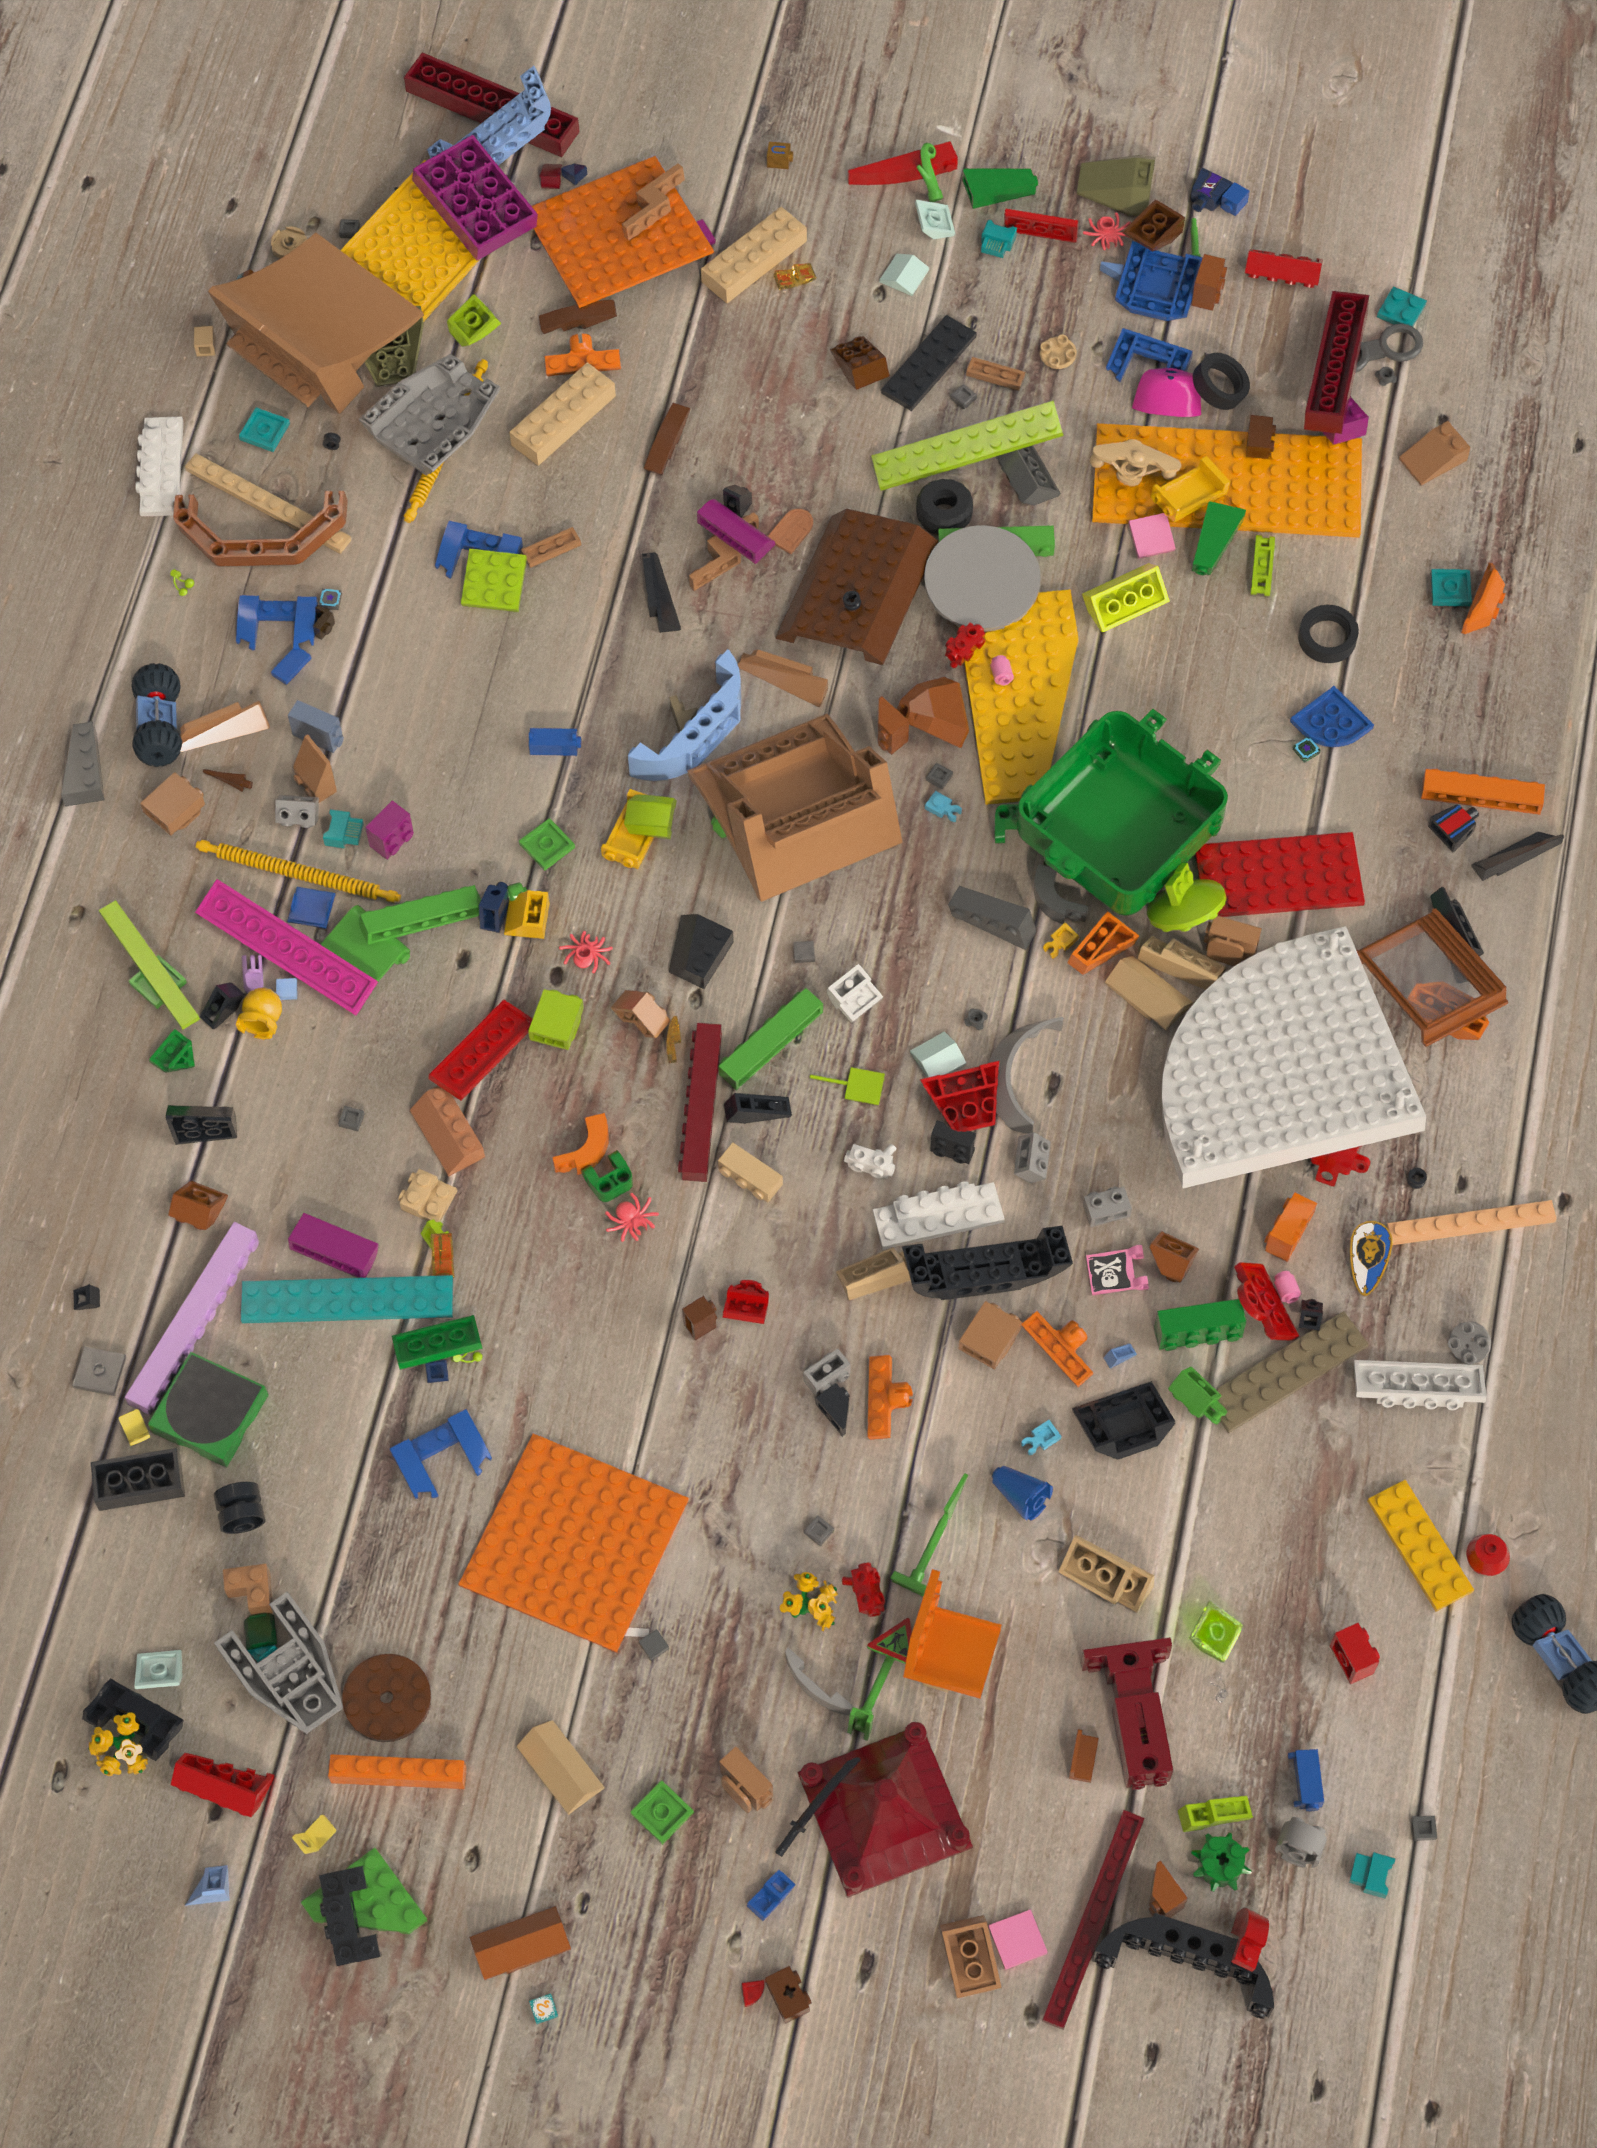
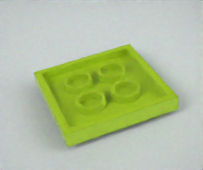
[461,549,527,612]

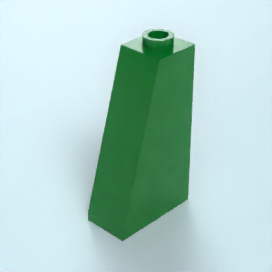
[962,168,1038,209]
[1192,501,1246,576]

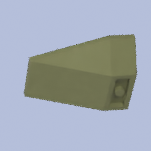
[1077,155,1156,216]
[364,306,424,387]

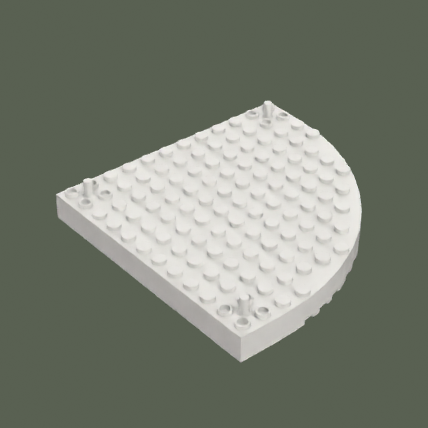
[1162,926,1426,1188]

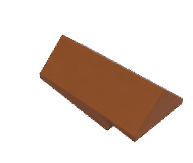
[469,1906,571,1981]

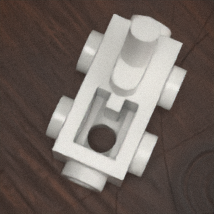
[844,1144,896,1179]

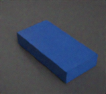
[271,648,312,685]

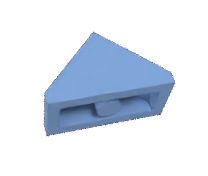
[185,1865,230,1906]

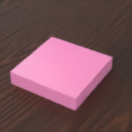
[1128,513,1176,559]
[988,1909,1048,1970]

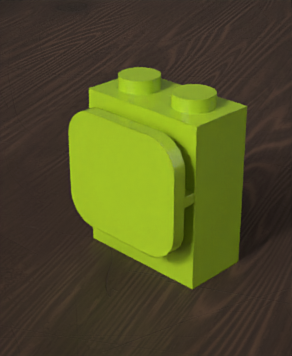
[528,989,584,1050]

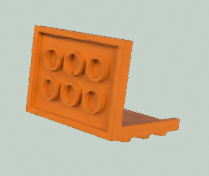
[903,1569,1002,1699]

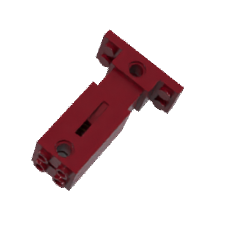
[1081,1637,1173,1790]

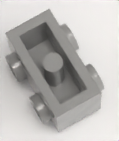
[275,795,319,828]
[1014,1132,1051,1183]
[1083,1186,1132,1227]
[803,1349,851,1397]

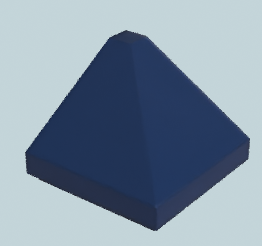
[425,1359,449,1383]

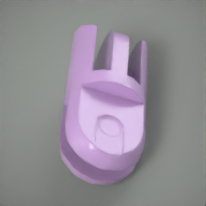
[242,955,263,994]

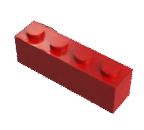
[1245,249,1323,288]
[170,1753,274,1817]

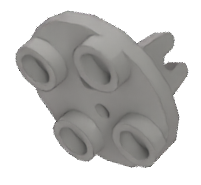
[1448,1321,1491,1365]

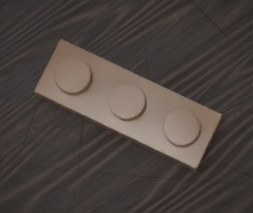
[966,357,1026,391]
[521,527,581,568]

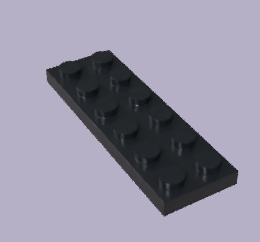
[881,315,977,411]

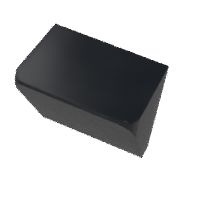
[73,1284,100,1310]

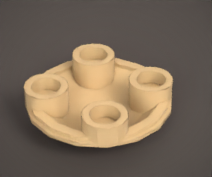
[1040,335,1077,369]

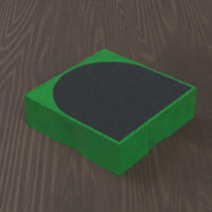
[148,1352,268,1468]

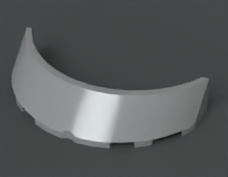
[989,1017,1064,1134]

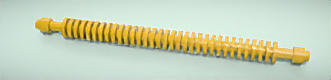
[404,359,488,523]
[196,840,401,903]

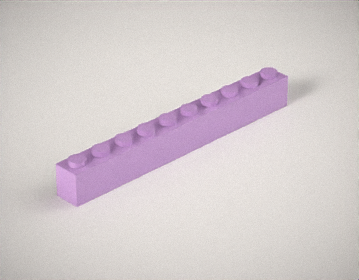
[125,1222,259,1415]

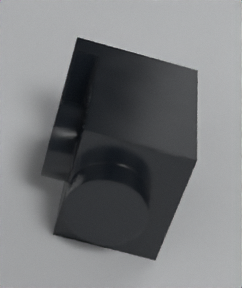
[1299,1299,1323,1331]

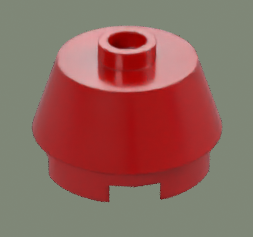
[1466,1534,1510,1576]

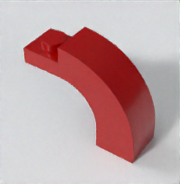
[1231,1908,1269,1972]

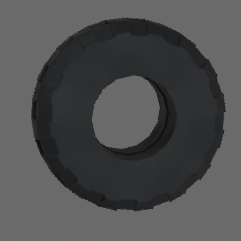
[916,479,973,534]

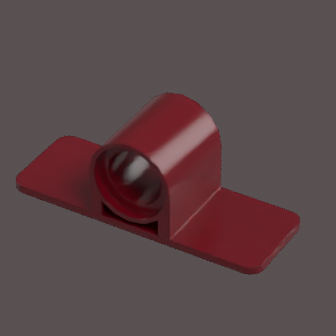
[539,164,562,189]

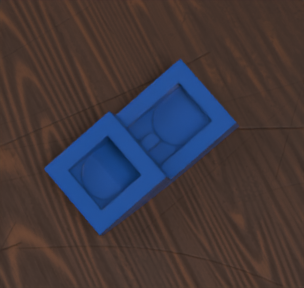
[747,1870,796,1921]

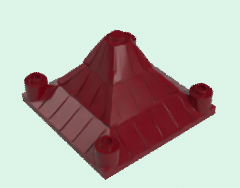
[797,1722,973,1898]

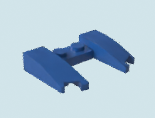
[1106,328,1193,382]
[435,521,523,579]
[236,595,318,650]
[390,1409,492,1499]

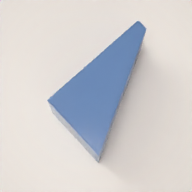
[1100,262,1124,282]
[1104,1344,1137,1369]

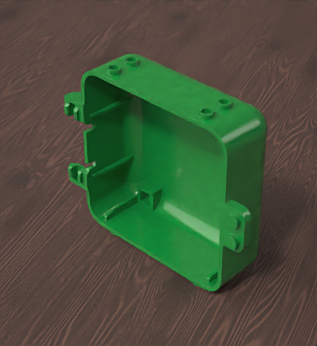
[1017,709,1228,916]

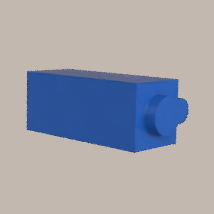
[529,728,582,756]
[1288,1749,1324,1812]

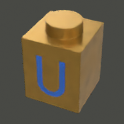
[767,141,794,169]

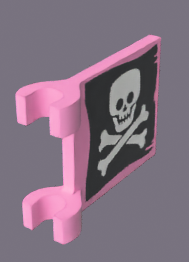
[1086,1245,1149,1296]

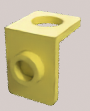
[119,1409,150,1446]
[292,1815,336,1854]

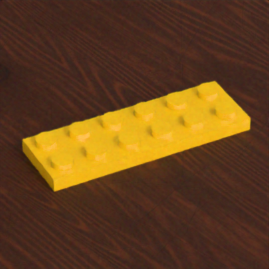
[1367,1480,1474,1612]

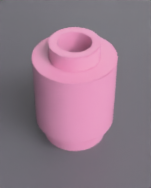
[990,655,1014,685]
[1274,1271,1301,1304]

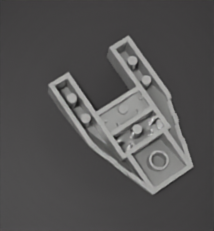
[214,1591,343,1734]

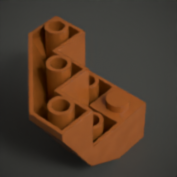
[897,677,969,748]

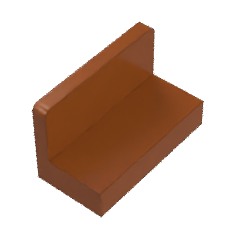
[1069,1729,1099,1783]

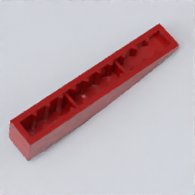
[848,141,958,185]

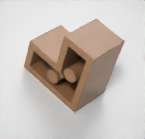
[611,990,671,1038]
[223,1563,273,1615]

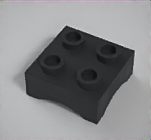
[930,1120,976,1164]

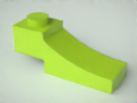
[1177,1796,1253,1832]

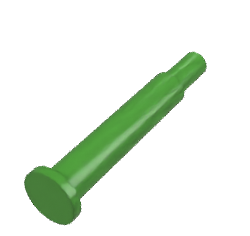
[1190,218,1201,257]

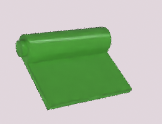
[320,905,410,982]

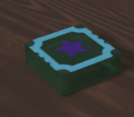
[1292,737,1321,763]

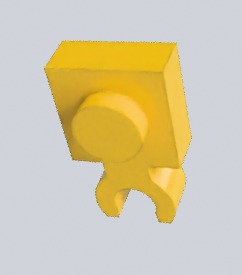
[1043,923,1080,959]

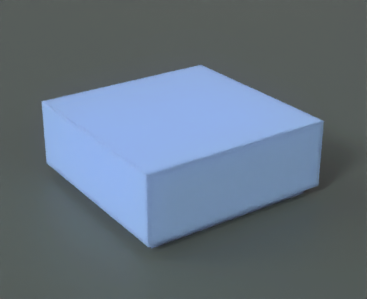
[276,978,297,1000]

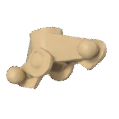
[1090,439,1181,486]

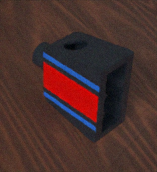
[1428,804,1479,853]

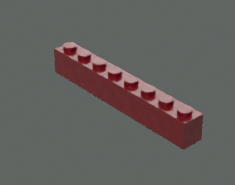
[678,1023,722,1182]

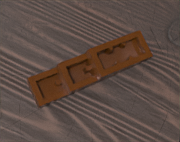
[539,300,617,334]
[644,403,691,476]

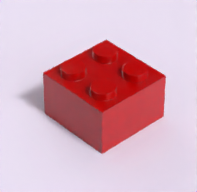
[1330,1622,1380,1685]

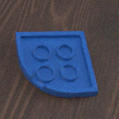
[1290,686,1374,747]

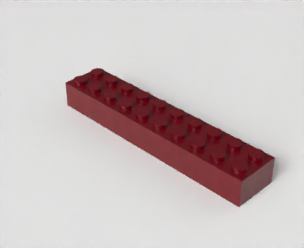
[404,52,580,158]
[1304,291,1370,434]

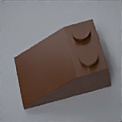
[1123,199,1185,252]

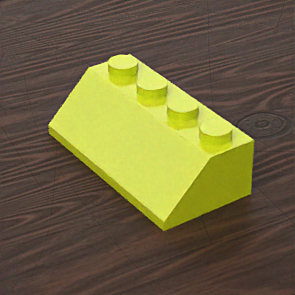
[1082,563,1170,632]

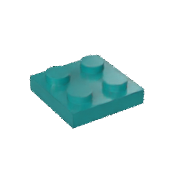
[1377,286,1427,327]
[239,407,290,452]
[1430,569,1472,607]

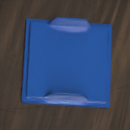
[287,887,336,929]

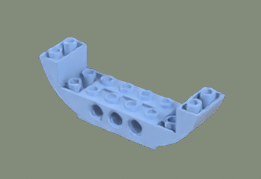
[427,66,551,165]
[628,649,741,781]

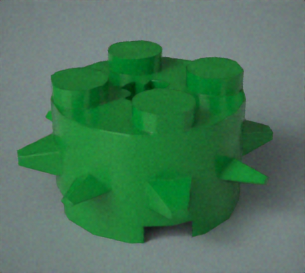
[1191,1833,1252,1892]

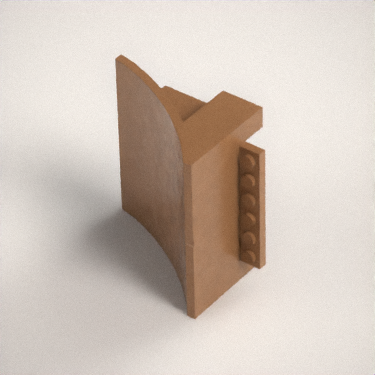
[208,232,424,414]
[687,714,903,902]

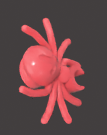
[1083,212,1131,250]
[559,931,613,973]
[605,1193,659,1242]

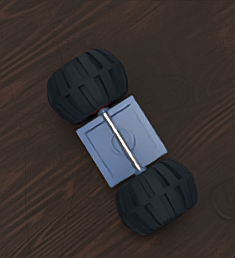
[131,663,182,767]
[1512,1594,1597,1714]

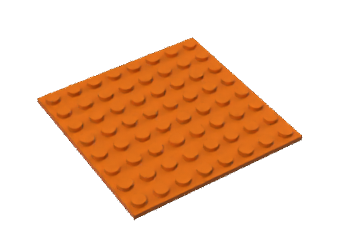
[531,156,714,308]
[458,1433,689,1653]

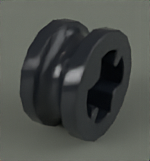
[323,432,341,450]
[843,591,861,611]
[1407,1168,1427,1189]

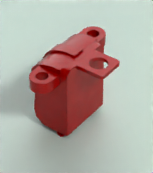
[1310,1146,1371,1187]

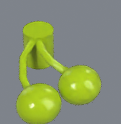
[170,569,194,596]
[451,1351,482,1363]

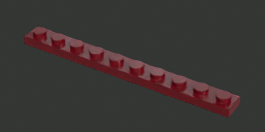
[1042,1810,1145,2030]

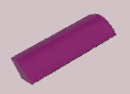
[697,499,776,564]
[288,1213,379,1278]

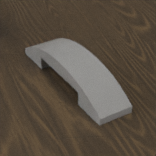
[785,1648,853,1716]

